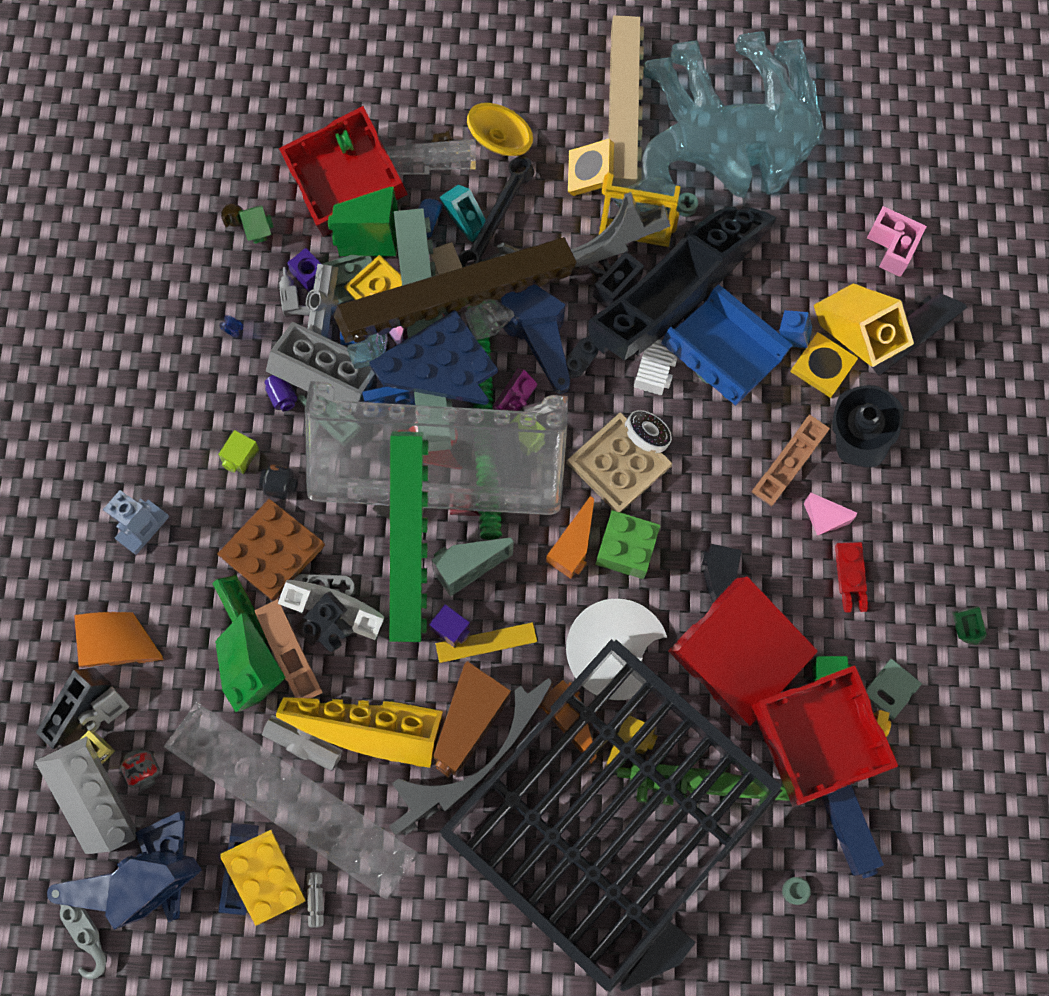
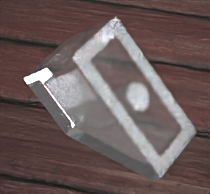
[464,299,515,340]

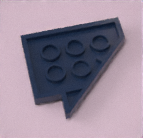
[369,310,498,405]

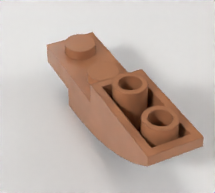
[254,599,323,698]

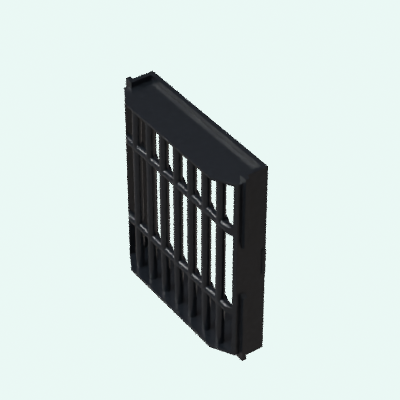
[440,639,783,992]

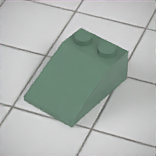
[432,538,514,597]

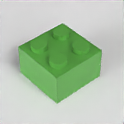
[595,510,660,579]

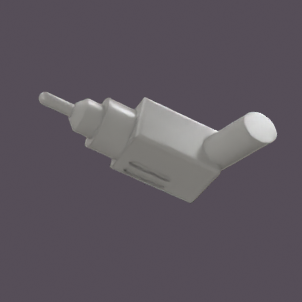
[279,267,310,316]

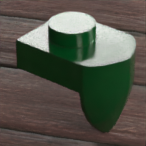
[952,606,987,645]

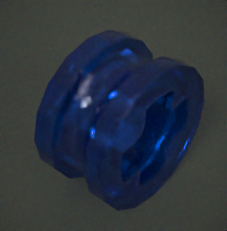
[219,315,244,338]

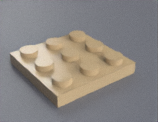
[567,413,672,513]

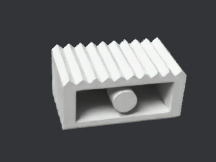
[634,340,678,395]

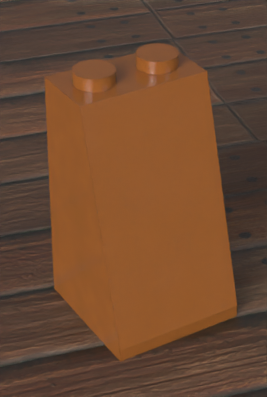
[433,661,511,777]

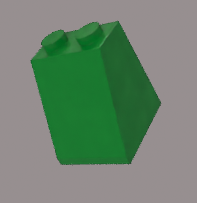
[328,187,399,256]

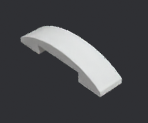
[278,580,384,640]

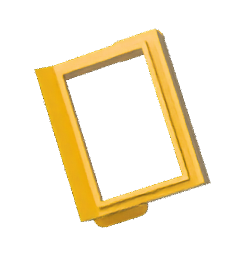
[599,172,680,247]

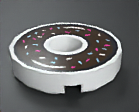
[625,410,672,453]

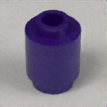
[264,375,297,412]

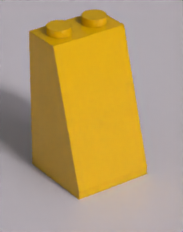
[813,283,914,367]

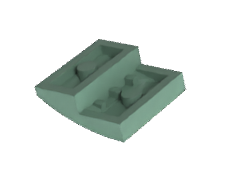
[323,255,372,304]

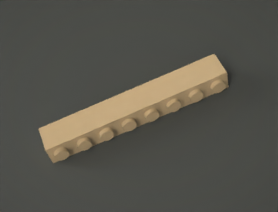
[608,16,644,189]

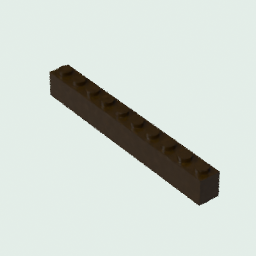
[334,237,577,343]

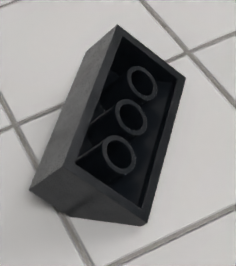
[871,293,968,376]

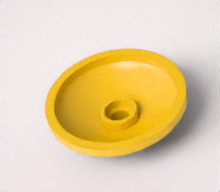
[467,103,533,156]

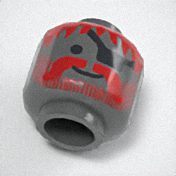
[120,748,160,790]

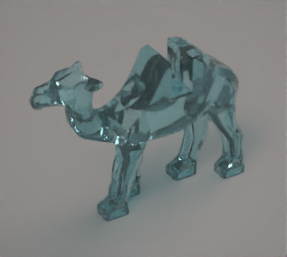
[612,31,824,213]

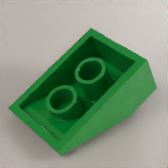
[215,612,286,712]

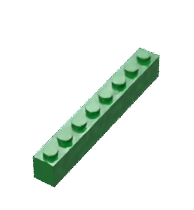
[389,431,429,642]

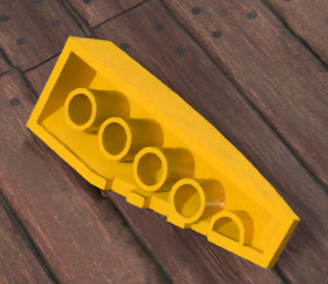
[276,697,443,768]

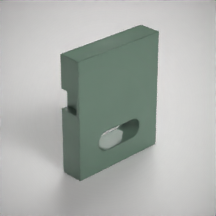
[866,659,922,720]

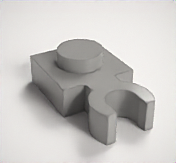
[78,687,129,732]

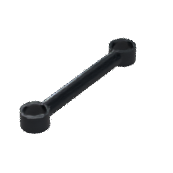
[458,156,535,268]

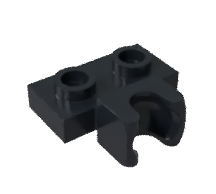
[294,591,354,652]

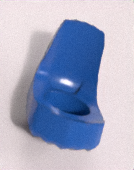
[418,199,443,238]

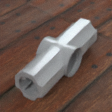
[306,264,339,338]
[262,715,343,771]

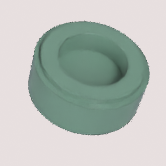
[782,877,811,905]

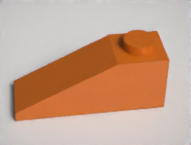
[546,496,594,579]
[541,680,597,763]

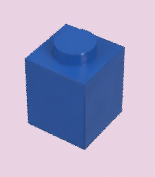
[779,310,812,348]

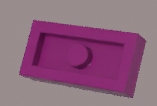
[492,368,537,422]

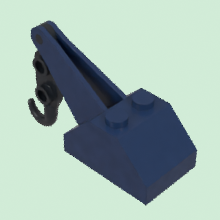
[497,284,599,394]

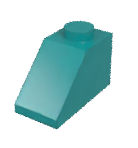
[439,185,486,242]

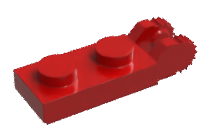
[835,542,868,612]

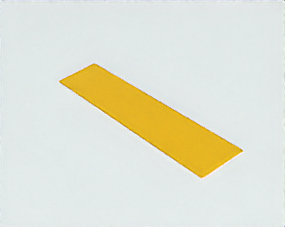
[435,622,537,663]

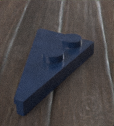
[135,811,185,922]

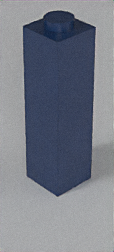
[821,784,884,879]

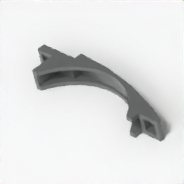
[482,192,670,267]
[389,678,554,836]

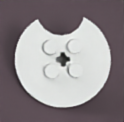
[566,599,667,700]

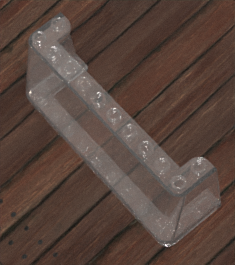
[305,381,568,515]

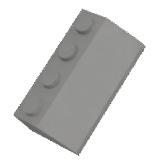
[266,322,376,414]
[35,736,136,854]

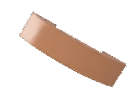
[752,414,830,507]

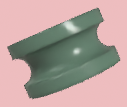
[676,193,698,217]

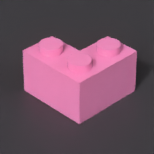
[867,206,927,277]

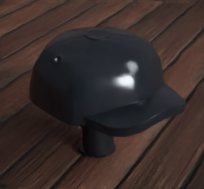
[832,385,904,468]

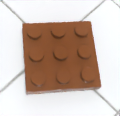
[217,499,326,601]

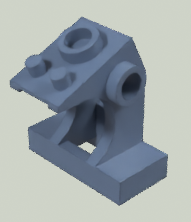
[103,490,169,555]

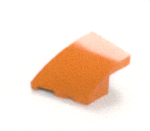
[74,612,163,668]

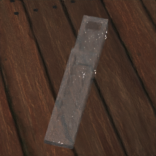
[384,139,476,174]

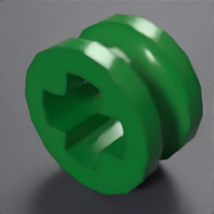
[335,130,354,154]

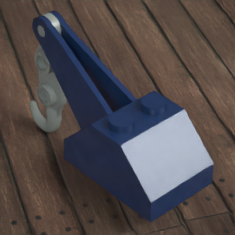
[47,851,202,979]

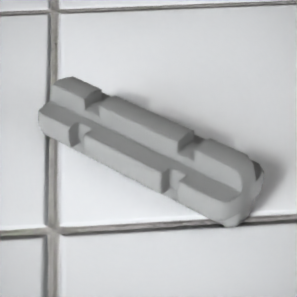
[307,872,324,928]

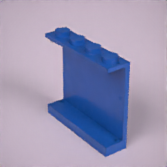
[661,284,793,406]

